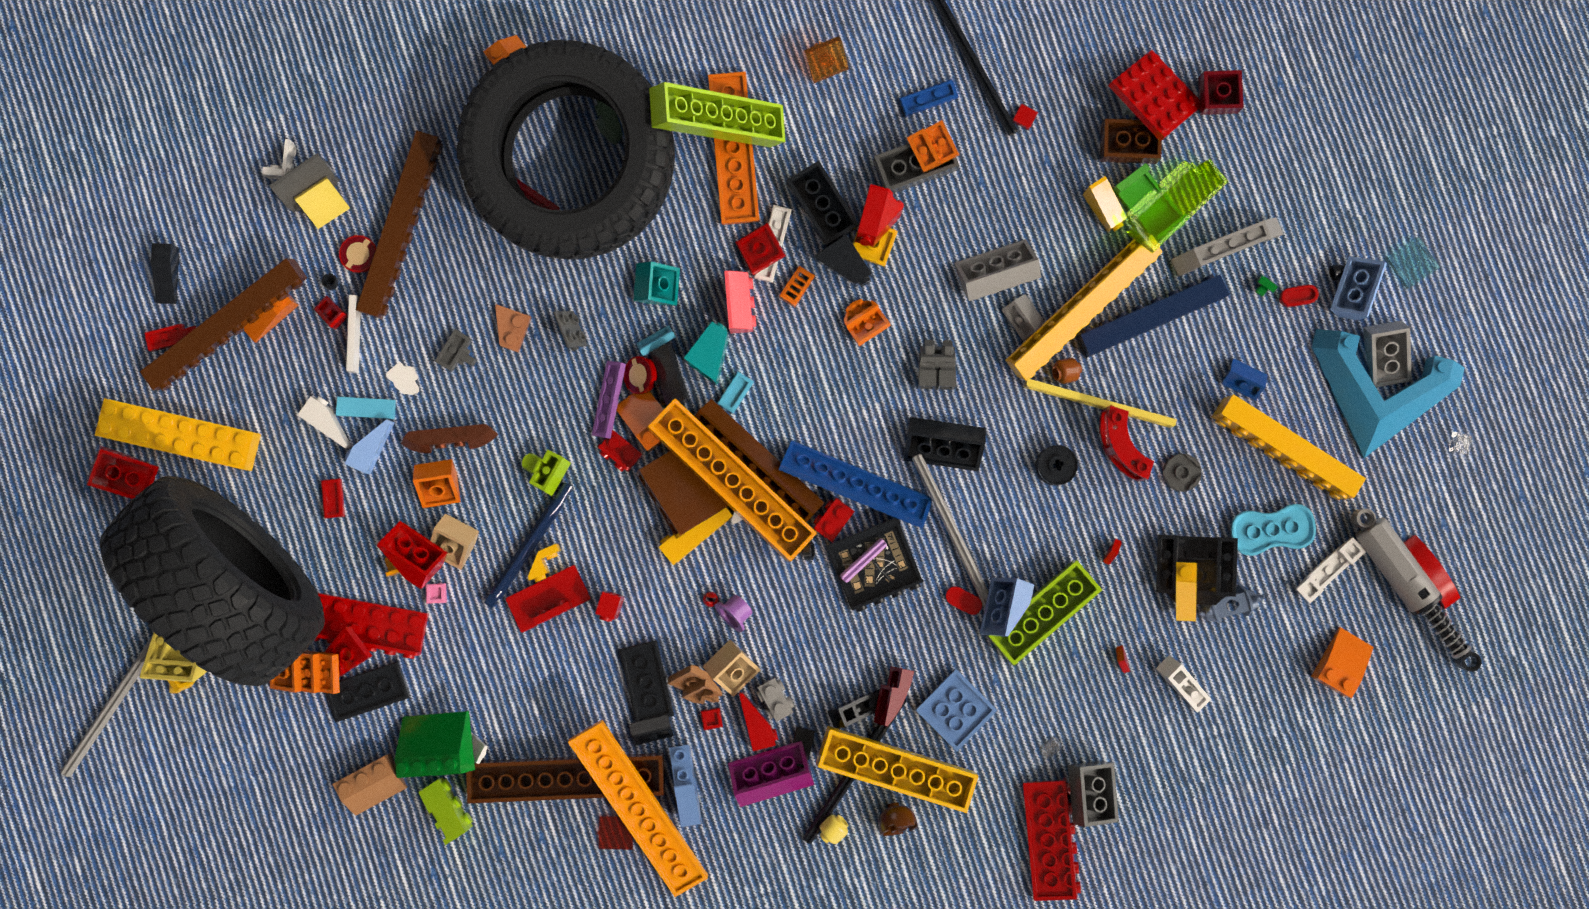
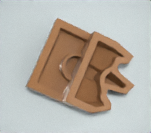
[667,665,722,704]

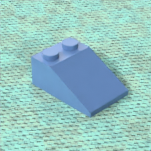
[979,578,1034,637]

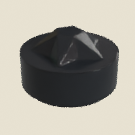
[801,541,815,560]

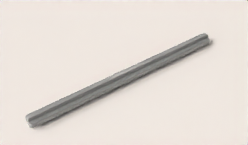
[912,454,988,608]
[61,635,153,777]

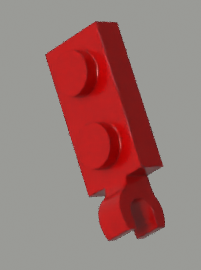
[144,324,196,352]

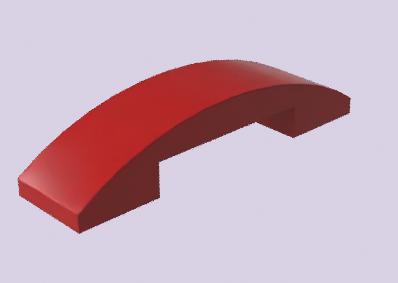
[1403,535,1460,609]

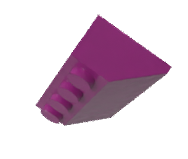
[728,741,814,807]

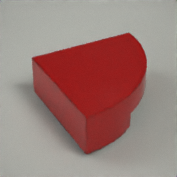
[1103,538,1122,565]
[1116,645,1130,673]

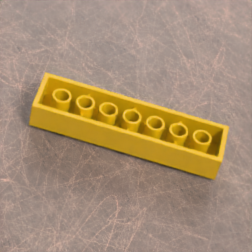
[1212,394,1366,500]
[94,398,261,471]
[816,726,979,813]

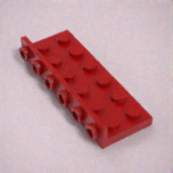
[314,593,429,659]
[1023,778,1081,901]

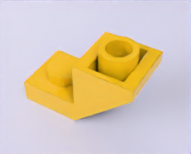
[528,544,561,582]

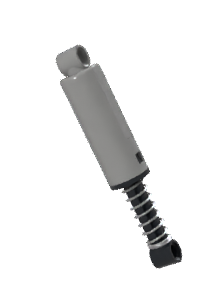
[1351,509,1482,672]

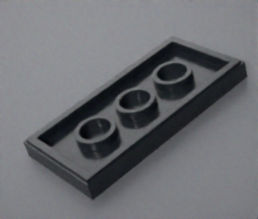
[619,640,674,722]
[326,661,411,723]

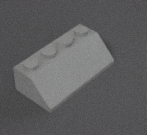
[954,239,1041,301]

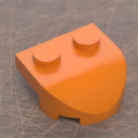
[844,299,891,346]

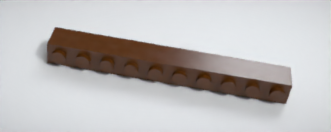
[356,130,443,320]
[140,258,308,391]

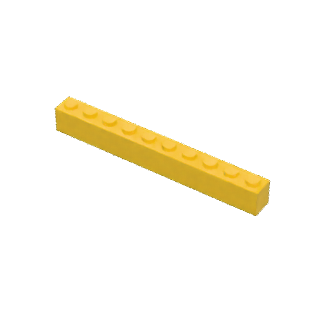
[1005,232,1162,381]

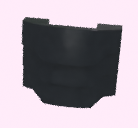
[1156,535,1238,605]

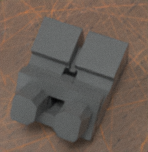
[917,340,956,390]

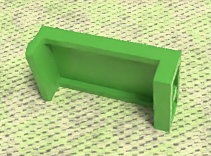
[1113,163,1188,242]

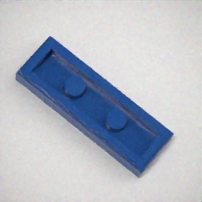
[899,79,959,117]

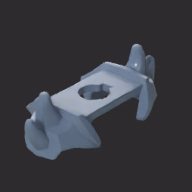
[1198,583,1265,623]

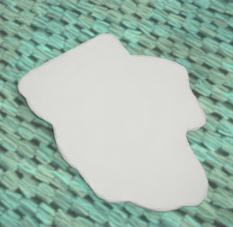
[386,362,419,395]

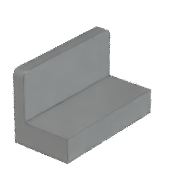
[1002,294,1045,341]

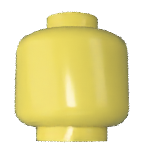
[819,815,849,844]

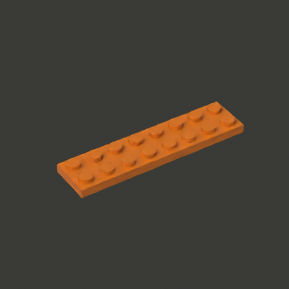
[708,71,760,225]

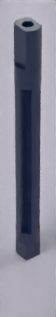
[484,482,574,608]

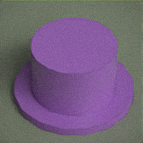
[715,594,752,632]

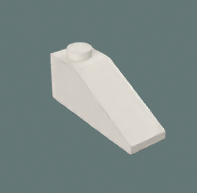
[298,396,351,449]
[1156,655,1211,713]

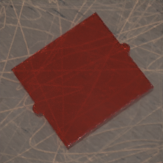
[597,816,633,850]

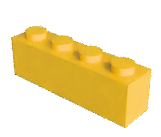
[659,508,733,565]

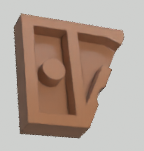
[495,304,532,353]

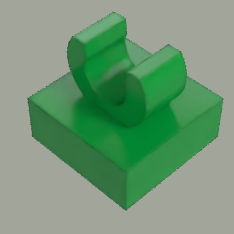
[1256,274,1278,297]

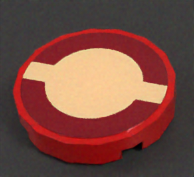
[339,235,377,273]
[624,356,657,394]

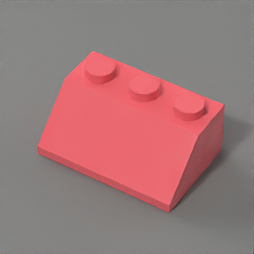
[724,271,756,334]

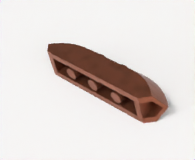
[401,424,498,453]

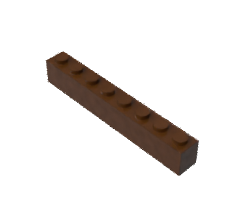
[694,399,825,523]

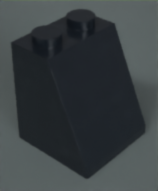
[814,235,872,287]

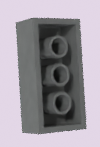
[873,144,959,194]

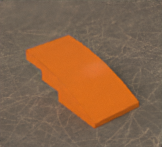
[270,651,340,694]

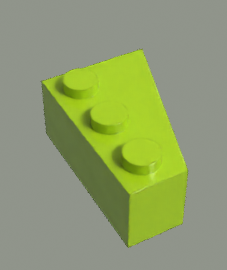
[418,777,473,845]

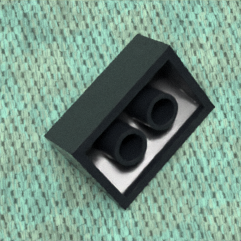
[648,343,690,406]

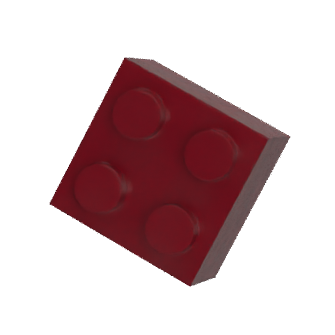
[1198,70,1244,115]

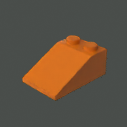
[244,293,299,343]
[616,392,664,452]
[1311,627,1374,699]

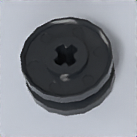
[1035,445,1078,486]

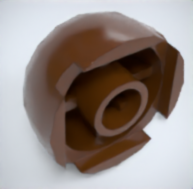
[878,802,918,836]

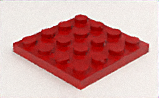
[1108,50,1201,142]

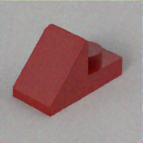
[314,295,348,329]

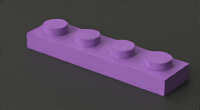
[592,361,626,439]

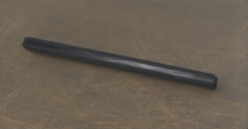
[932,0,1018,136]
[803,699,907,844]

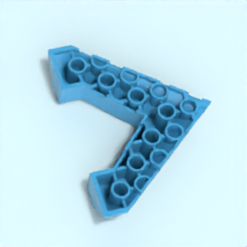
[1311,329,1465,458]

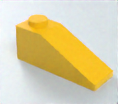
[1176,562,1197,621]

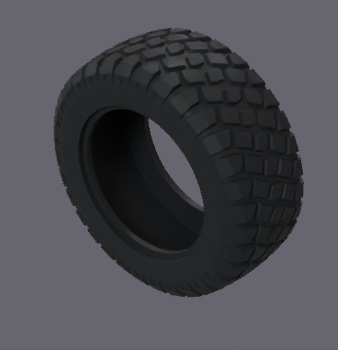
[456,40,675,259]
[100,476,325,686]

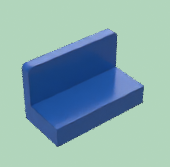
[1222,359,1268,401]

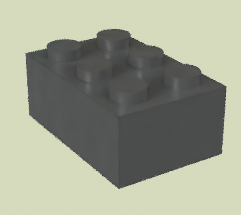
[1068,761,1119,827]

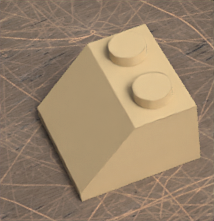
[431,514,479,570]
[702,639,761,697]

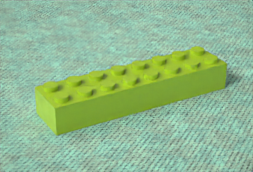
[649,82,786,147]

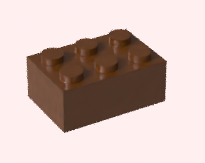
[1100,119,1162,164]

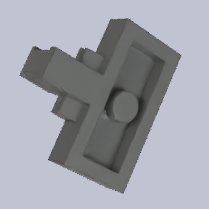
[435,329,477,372]

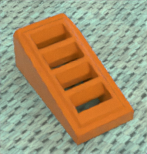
[779,266,815,308]

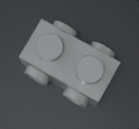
[756,677,795,722]

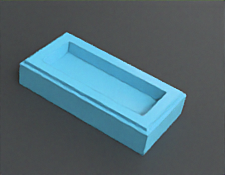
[636,326,676,356]
[717,372,754,414]

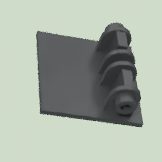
[553,311,588,351]

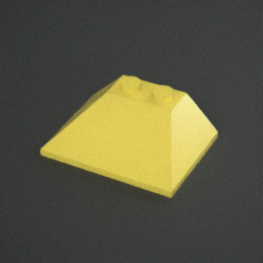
[140,633,207,682]

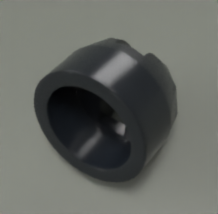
[1329,264,1344,281]
[321,273,338,290]

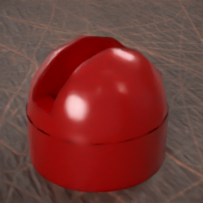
[703,592,718,607]

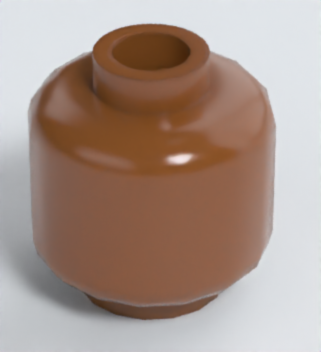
[1052,357,1082,384]

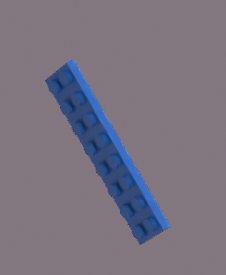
[779,440,932,528]

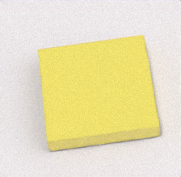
[294,176,350,229]

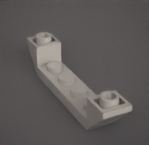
[1171,217,1284,277]

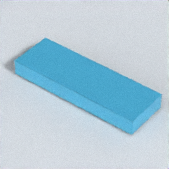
[336,397,396,420]

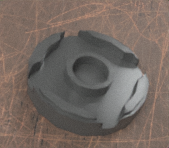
[1162,454,1202,492]

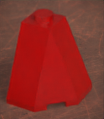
[855,184,904,247]

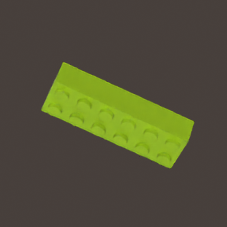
[986,560,1102,666]

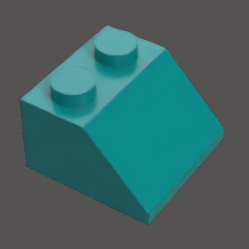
[633,261,680,306]

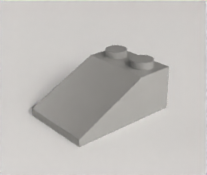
[1363,320,1412,387]

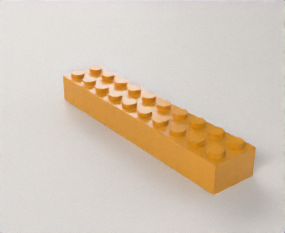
[647,399,817,562]

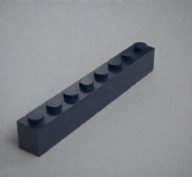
[1077,274,1230,358]

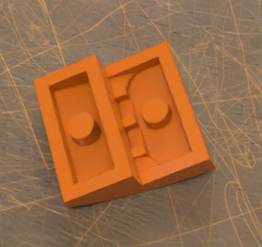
[907,120,960,172]

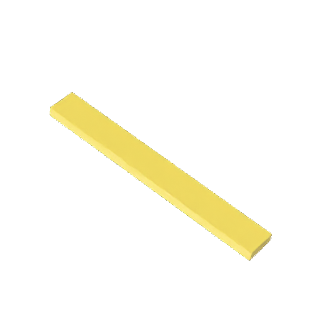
[1024,379,1177,428]

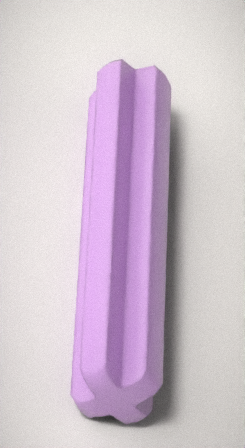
[840,538,887,583]

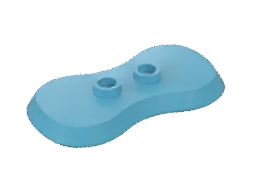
[1231,504,1316,556]

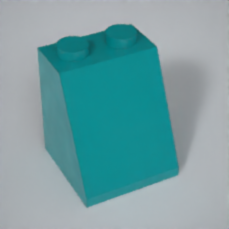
[684,322,729,386]

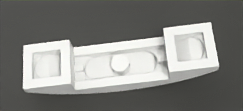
[1296,537,1366,604]

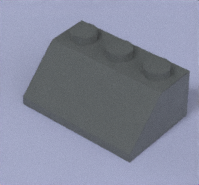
[269,153,341,212]

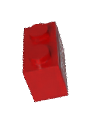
[595,591,625,622]

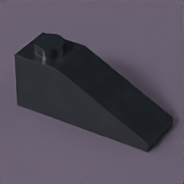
[151,243,180,304]
[827,689,880,729]

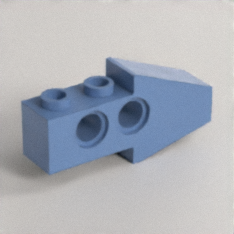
[669,745,702,828]

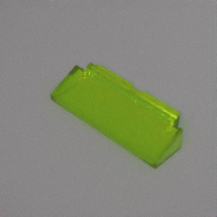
[1126,158,1229,253]

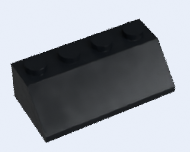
[786,161,859,248]
[903,417,986,471]

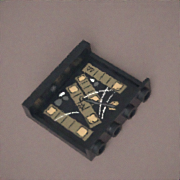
[826,518,924,612]

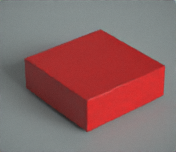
[1013,104,1038,131]
[701,707,723,730]

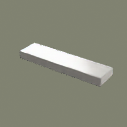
[754,205,792,283]
[346,295,361,373]

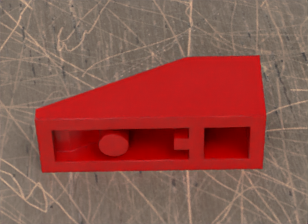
[739,692,779,751]

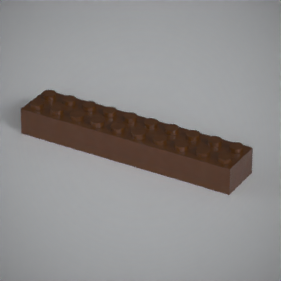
[466,753,665,804]

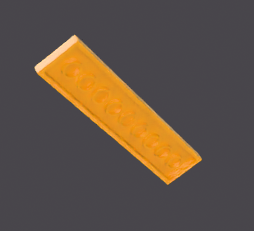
[568,720,708,897]

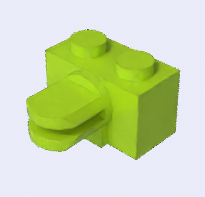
[522,450,571,496]

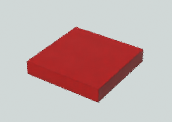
[735,223,786,275]

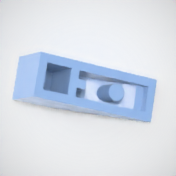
[345,419,395,474]

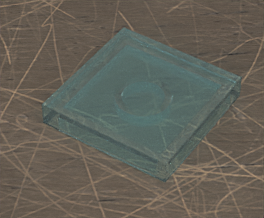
[1386,236,1440,289]

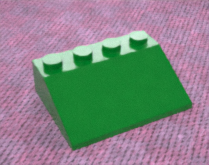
[395,711,475,778]

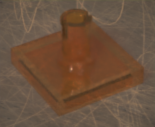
[804,36,849,83]

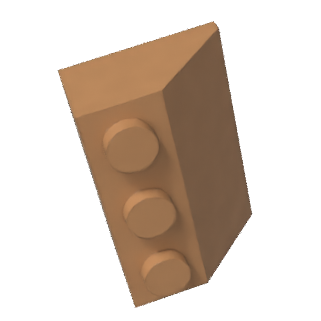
[332,753,408,816]

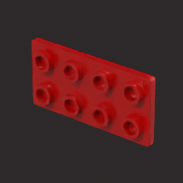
[506,565,591,633]

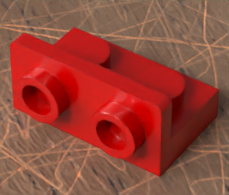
[597,430,643,472]
[813,498,855,542]

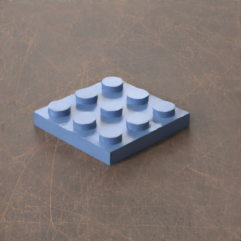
[915,668,998,751]

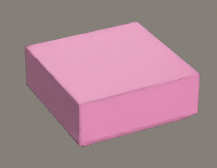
[426,583,447,604]

